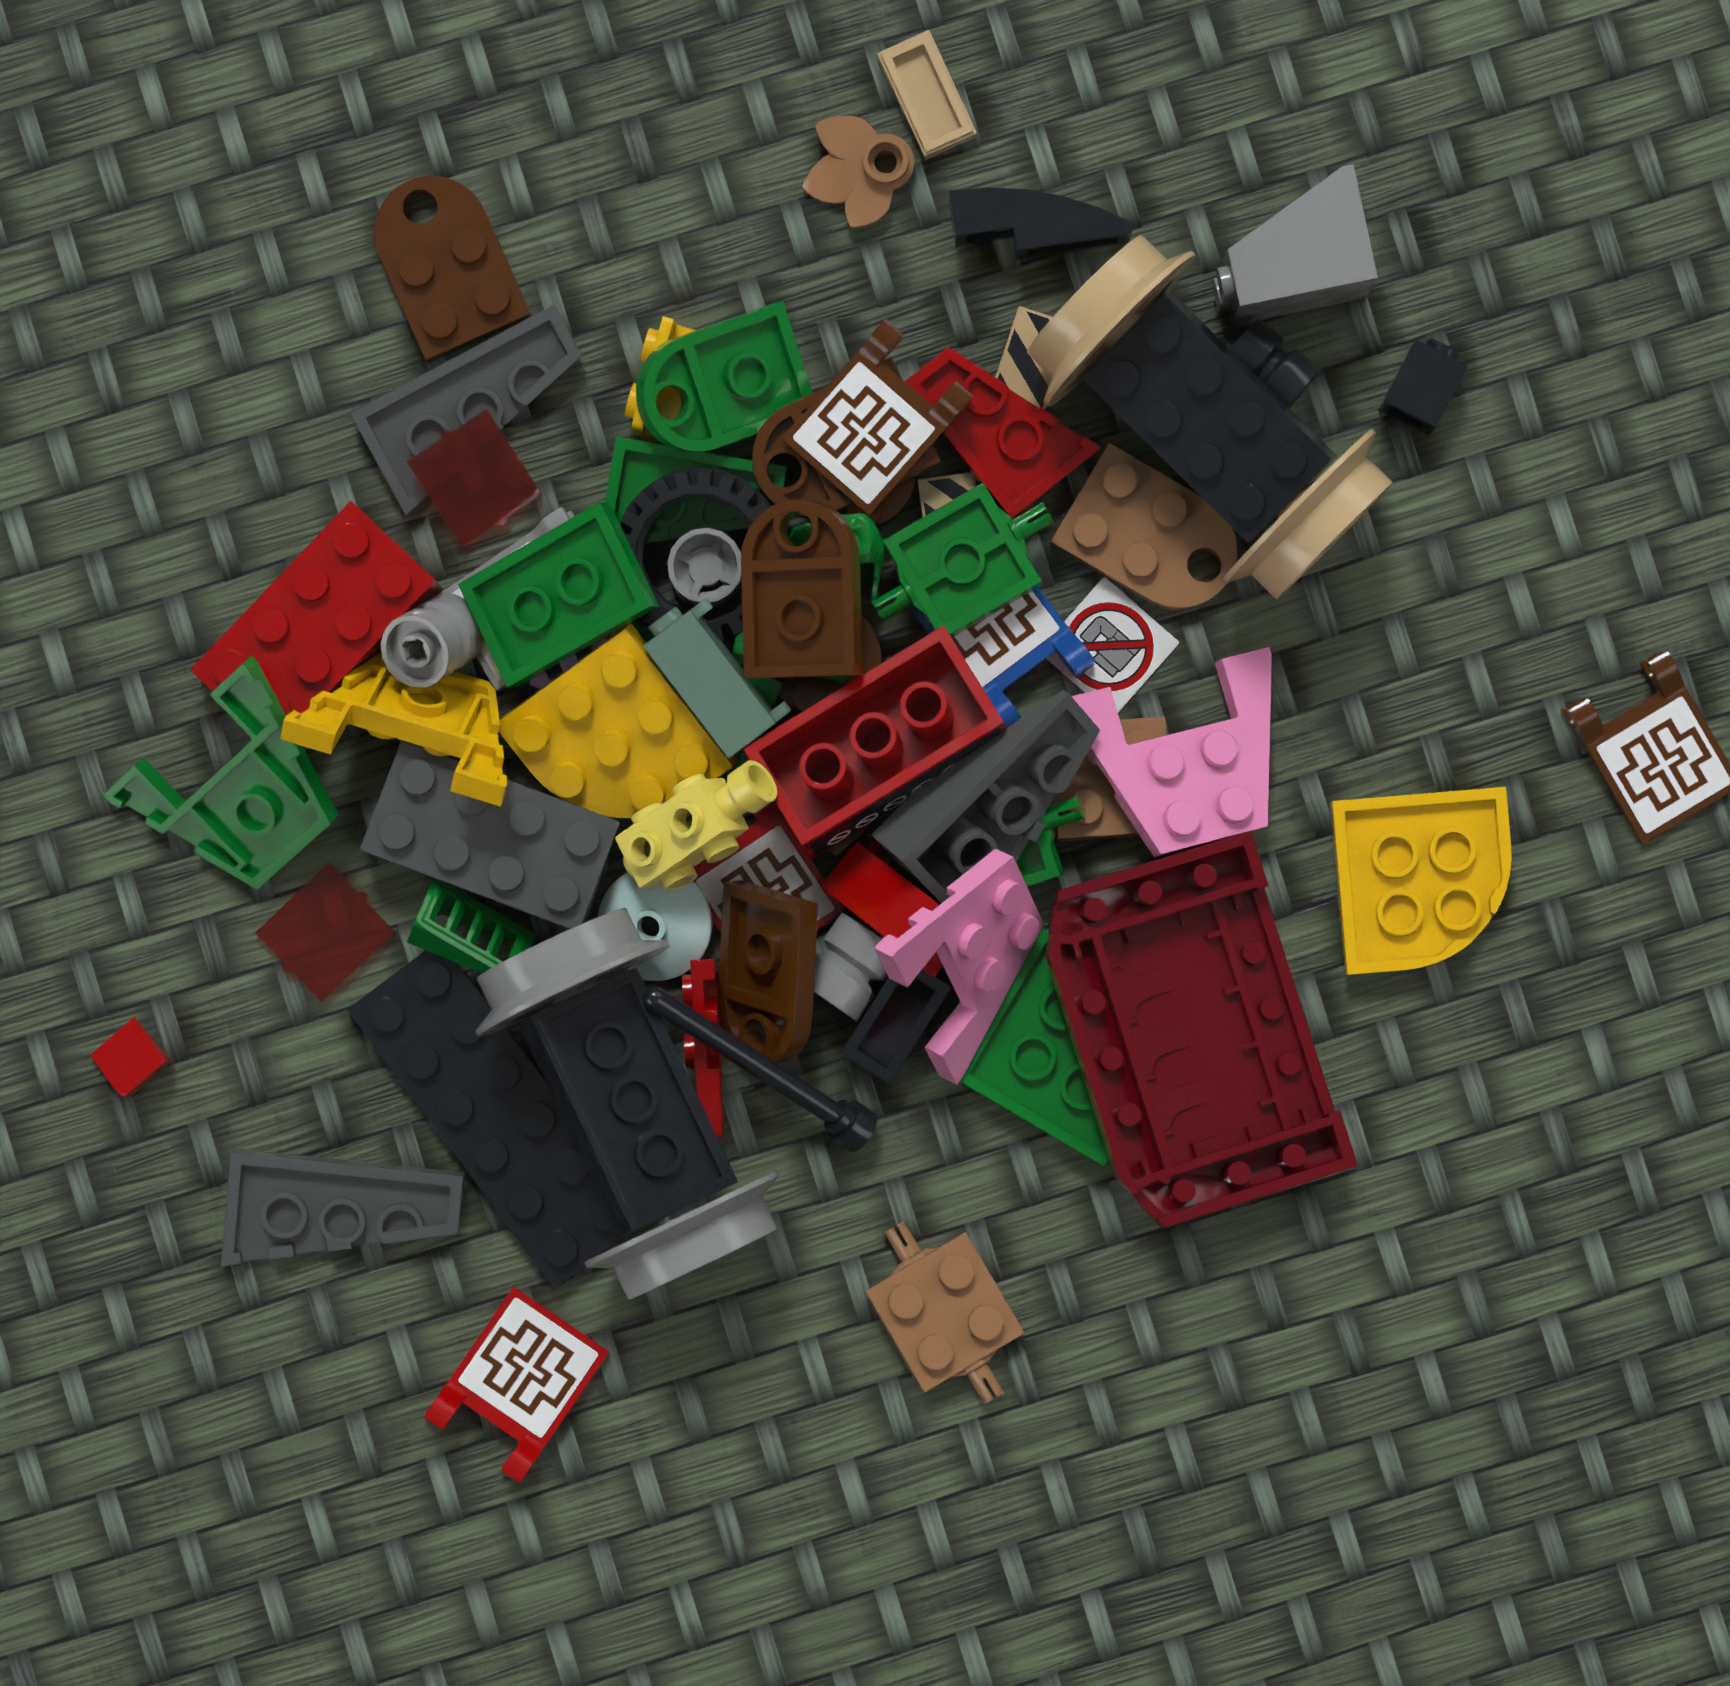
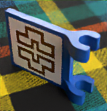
[909,588,1096,728]

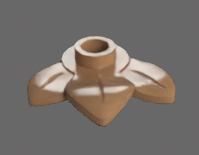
[802,116,914,228]

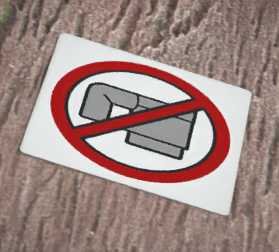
[1047,577,1179,712]

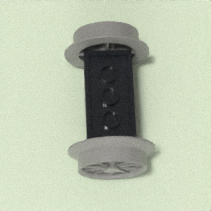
[475,908,779,1300]

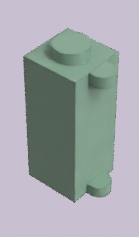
[643,598,791,758]

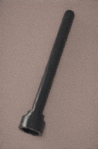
[643,987,877,1152]

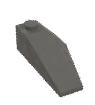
[871,689,1100,905]

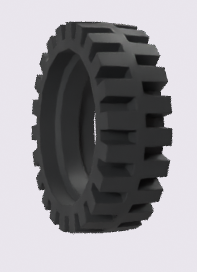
[619,467,771,639]

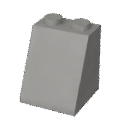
[1212,164,1378,326]

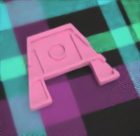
[1072,647,1272,858]
[874,849,1044,1085]

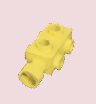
[615,760,777,891]

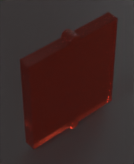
[406,409,542,546]
[255,863,395,1002]

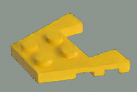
[280,651,508,807]

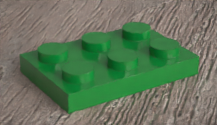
[458,502,659,688]

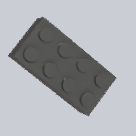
[360,740,624,929]

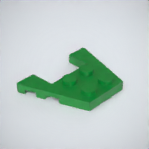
[102,655,339,890]

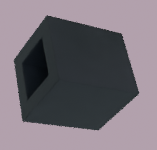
[1378,339,1467,435]

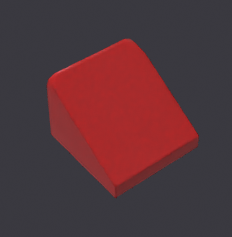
[90,1017,172,1099]

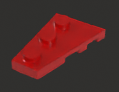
[905,347,1102,519]
[682,959,724,1137]

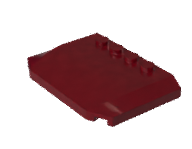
[1045,831,1358,1228]

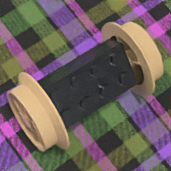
[1027,235,1393,600]

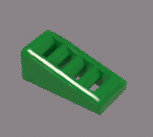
[407,878,536,974]

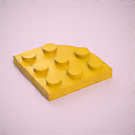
[499,623,738,818]
[1330,787,1512,975]

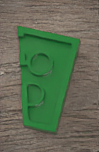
[605,437,788,544]

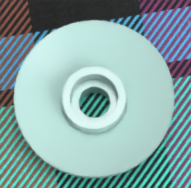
[598,872,713,981]

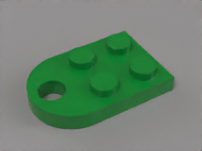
[636,301,813,452]

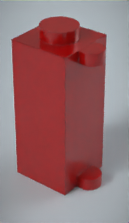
[820,840,943,978]

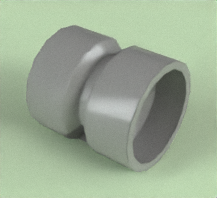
[667,528,742,610]
[381,593,484,688]
[814,912,888,1022]

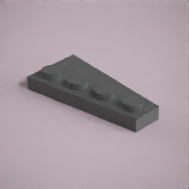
[350,304,582,516]
[221,1148,466,1267]

